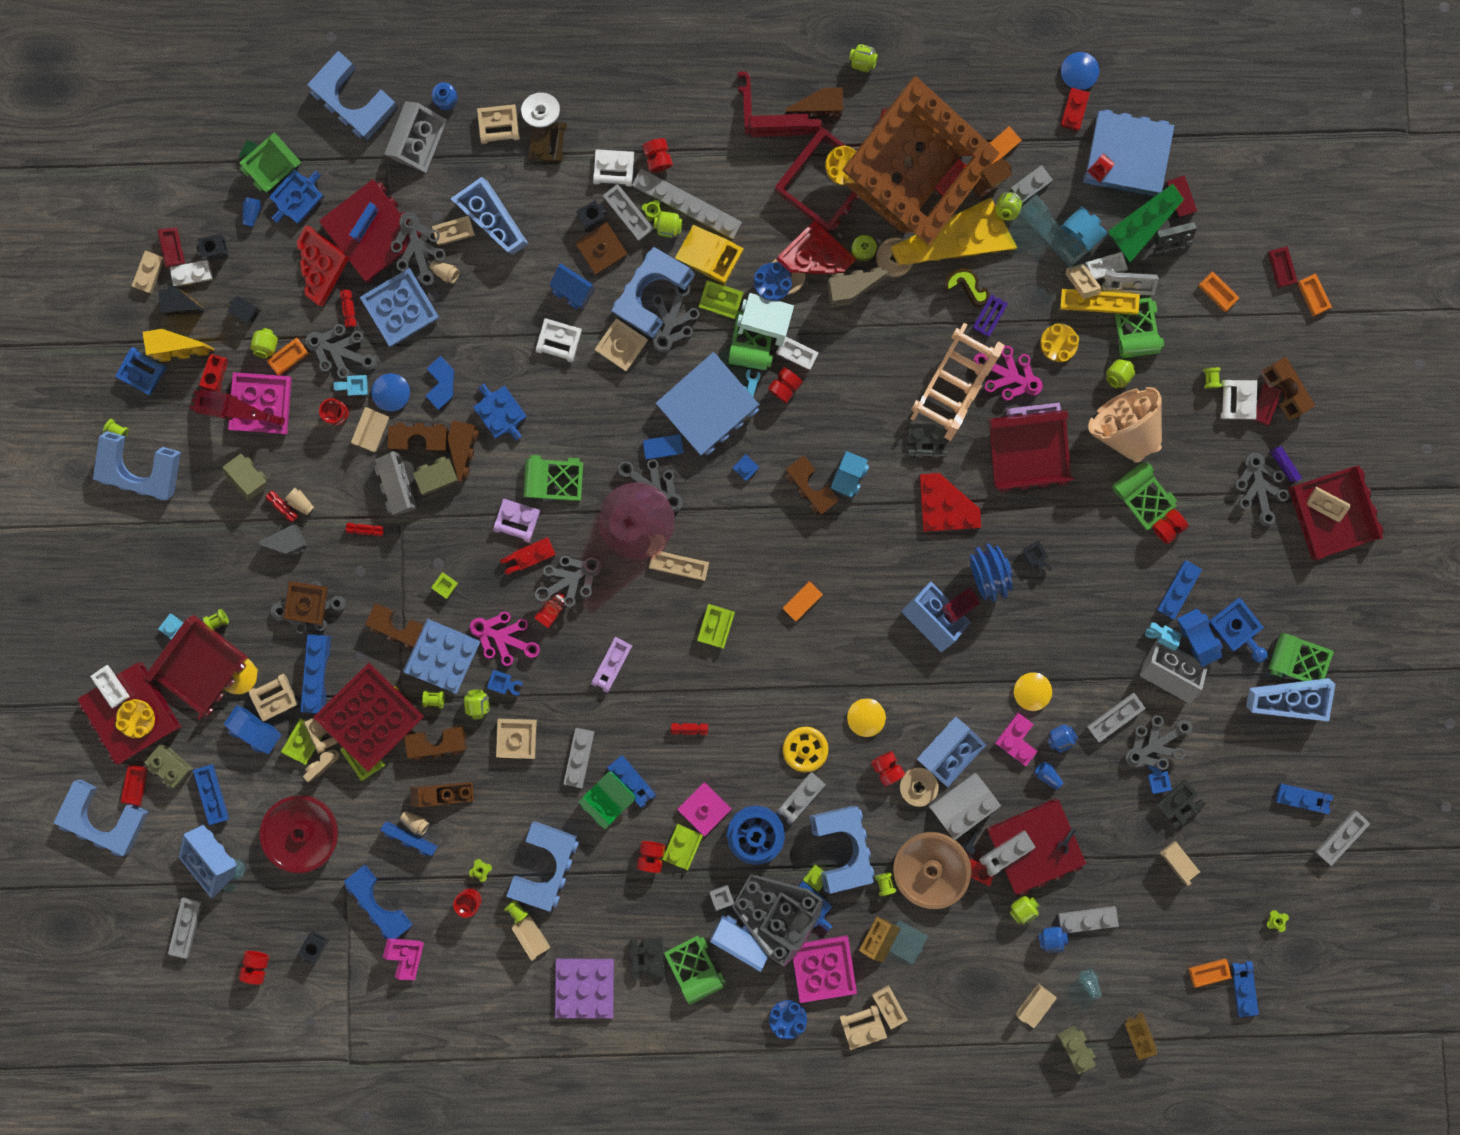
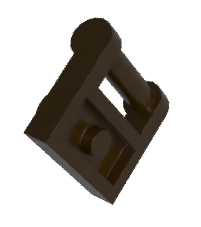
[529,122,567,163]

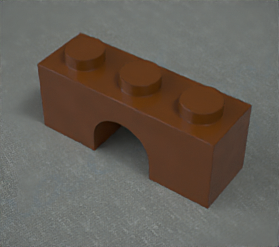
[1260,356,1316,421]
[388,422,449,452]
[785,455,839,515]
[365,604,424,650]
[404,726,468,761]

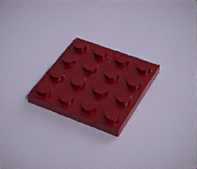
[313,662,424,772]

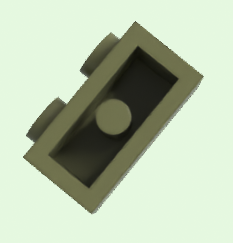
[223,454,267,502]
[413,457,459,495]
[144,744,194,788]
[1057,1026,1096,1074]

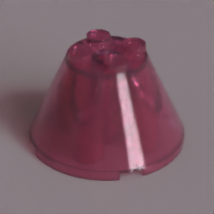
[599,482,675,559]

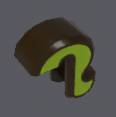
[942,268,989,307]

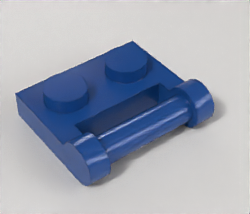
[115,347,167,395]

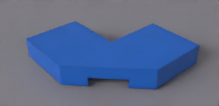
[425,356,454,410]

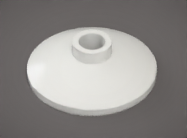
[521,93,560,127]

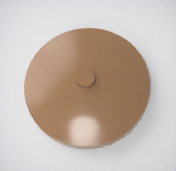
[894,832,971,909]

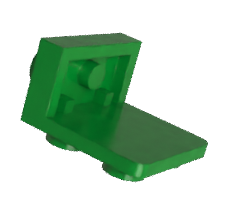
[578,772,636,829]

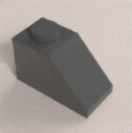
[259,525,308,556]

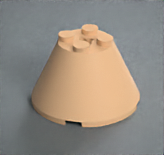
[1088,387,1162,462]

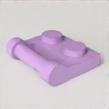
[493,499,541,543]

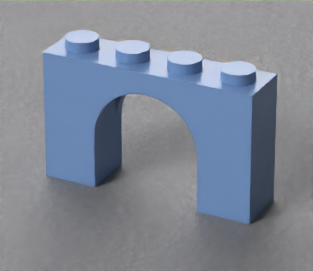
[307,51,398,141]
[611,247,695,338]
[93,431,181,500]
[54,779,149,857]
[809,806,874,893]
[506,821,579,912]

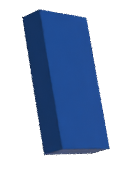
[349,202,379,242]
[643,434,684,460]

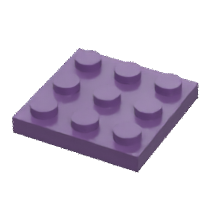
[555,959,614,1018]

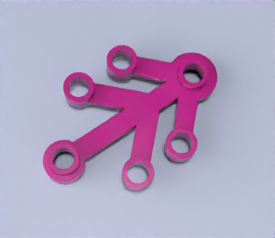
[973,346,1043,401]
[470,611,540,666]

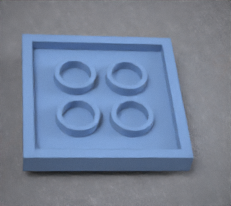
[360,268,439,347]
[403,618,480,694]

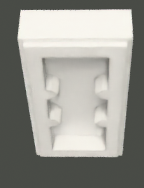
[1085,252,1128,280]
[90,665,130,708]

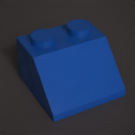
[549,263,595,310]

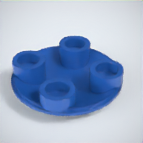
[1060,52,1099,90]
[754,262,792,301]
[372,373,410,412]
[769,1000,807,1039]

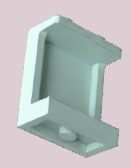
[737,293,794,347]

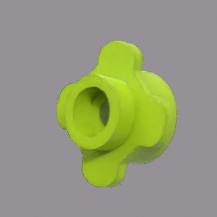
[642,200,663,222]
[469,859,492,882]
[1267,910,1289,932]

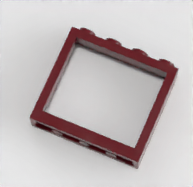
[774,127,860,233]

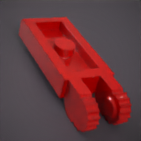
[500,537,556,575]

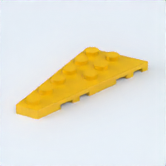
[890,198,1017,266]

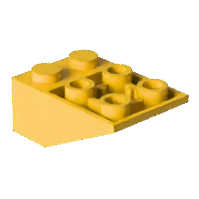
[675,225,743,286]
[143,329,214,362]

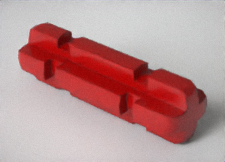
[340,290,357,328]
[265,491,298,522]
[345,523,384,536]
[671,723,708,735]

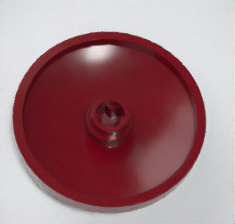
[260,795,339,873]

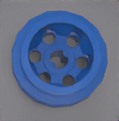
[969,543,1013,602]
[727,805,785,865]

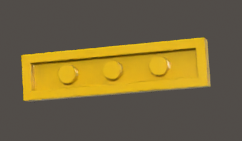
[1060,289,1140,315]

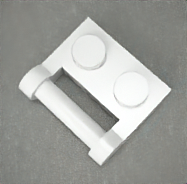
[593,150,634,187]
[536,319,582,363]
[1220,380,1257,420]

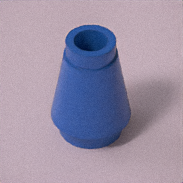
[242,197,262,227]
[1035,762,1063,790]

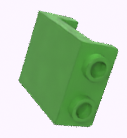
[240,132,301,193]

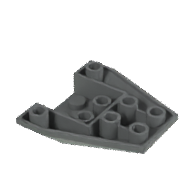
[732,874,823,967]

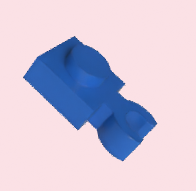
[487,670,524,695]
[1147,759,1172,794]

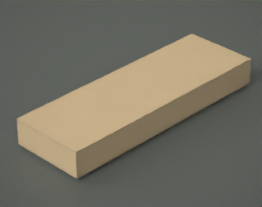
[649,550,709,581]

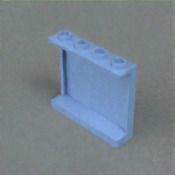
[1083,110,1174,197]
[656,352,760,456]

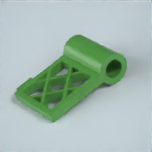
[1114,298,1164,359]
[728,311,773,370]
[523,455,583,501]
[1112,462,1177,530]
[1268,633,1334,681]
[664,935,726,1005]

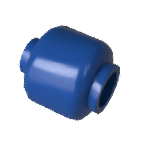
[431,82,458,110]
[1047,724,1078,753]
[1039,927,1068,953]

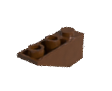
[785,87,843,119]
[448,420,479,483]
[410,782,474,807]

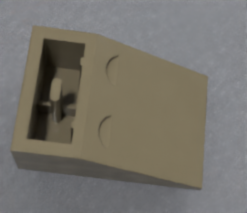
[827,268,888,307]

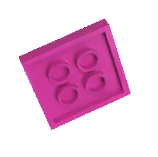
[228,372,292,434]
[793,935,857,1003]

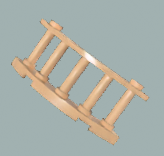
[910,323,1005,441]

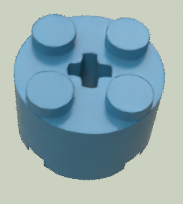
[1061,206,1107,253]

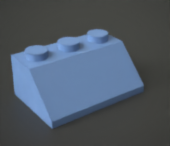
[901,581,971,653]
[917,717,986,787]
[178,825,236,898]
[710,915,768,972]

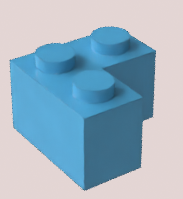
[830,451,869,498]

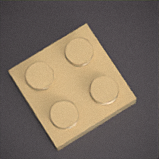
[595,318,648,372]
[496,718,537,759]

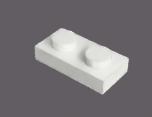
[170,260,213,287]
[776,337,819,370]

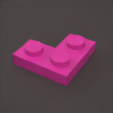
[995,712,1037,766]
[383,938,424,980]

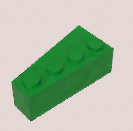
[1108,184,1184,262]

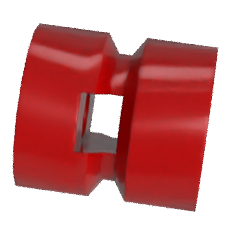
[642,138,673,173]
[767,367,803,404]
[319,398,349,426]
[1152,508,1189,544]
[871,751,906,787]
[636,841,666,873]
[453,888,482,918]
[238,951,270,984]

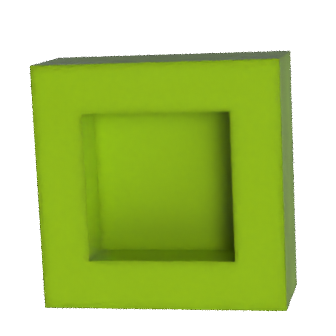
[431,572,459,599]
[803,864,824,891]

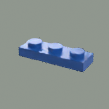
[1156,560,1202,620]
[193,764,229,825]
[381,821,439,856]

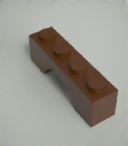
[973,158,1012,199]

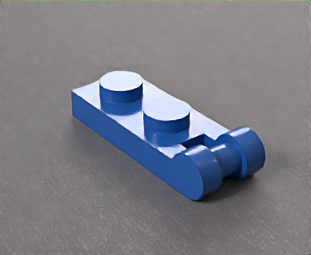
[607,755,657,808]
[1275,783,1333,814]
[1231,961,1259,1017]

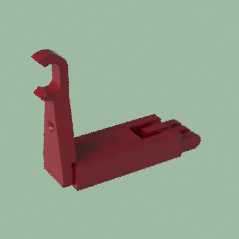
[737,71,822,137]
[190,389,285,426]

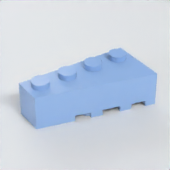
[451,177,528,255]
[1246,678,1335,721]

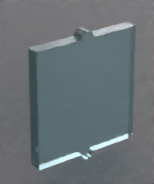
[890,920,928,964]

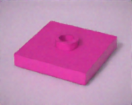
[677,782,731,837]

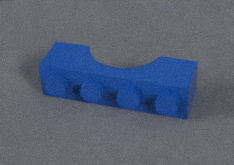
[301,634,332,713]
[343,864,413,940]

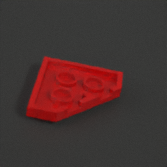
[776,220,856,274]
[297,226,350,306]
[920,473,981,532]

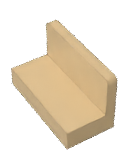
[351,407,389,452]
[1160,841,1200,886]
[512,914,550,961]
[1015,983,1056,1028]

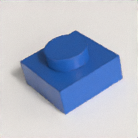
[733,454,759,481]

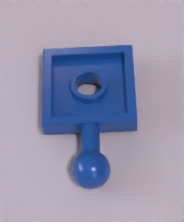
[1209,598,1268,662]

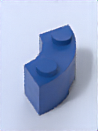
[1177,609,1223,667]
[224,705,281,754]

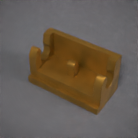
[859,917,901,962]
[1125,1012,1157,1060]

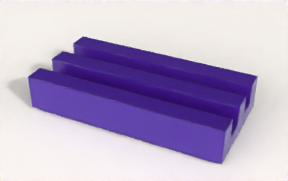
[972,294,1008,337]
[1270,446,1302,483]

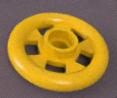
[783,727,828,773]

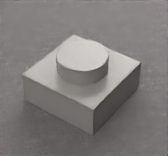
[710,885,734,910]

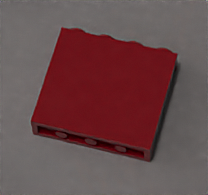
[319,179,422,284]
[988,410,1074,492]
[1288,465,1383,560]
[144,615,249,720]
[77,662,182,765]
[986,798,1087,896]

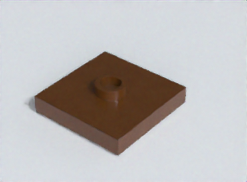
[575,222,628,275]
[283,581,328,625]

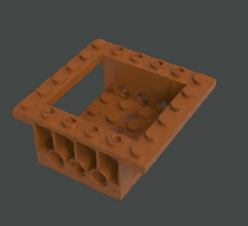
[842,76,999,245]

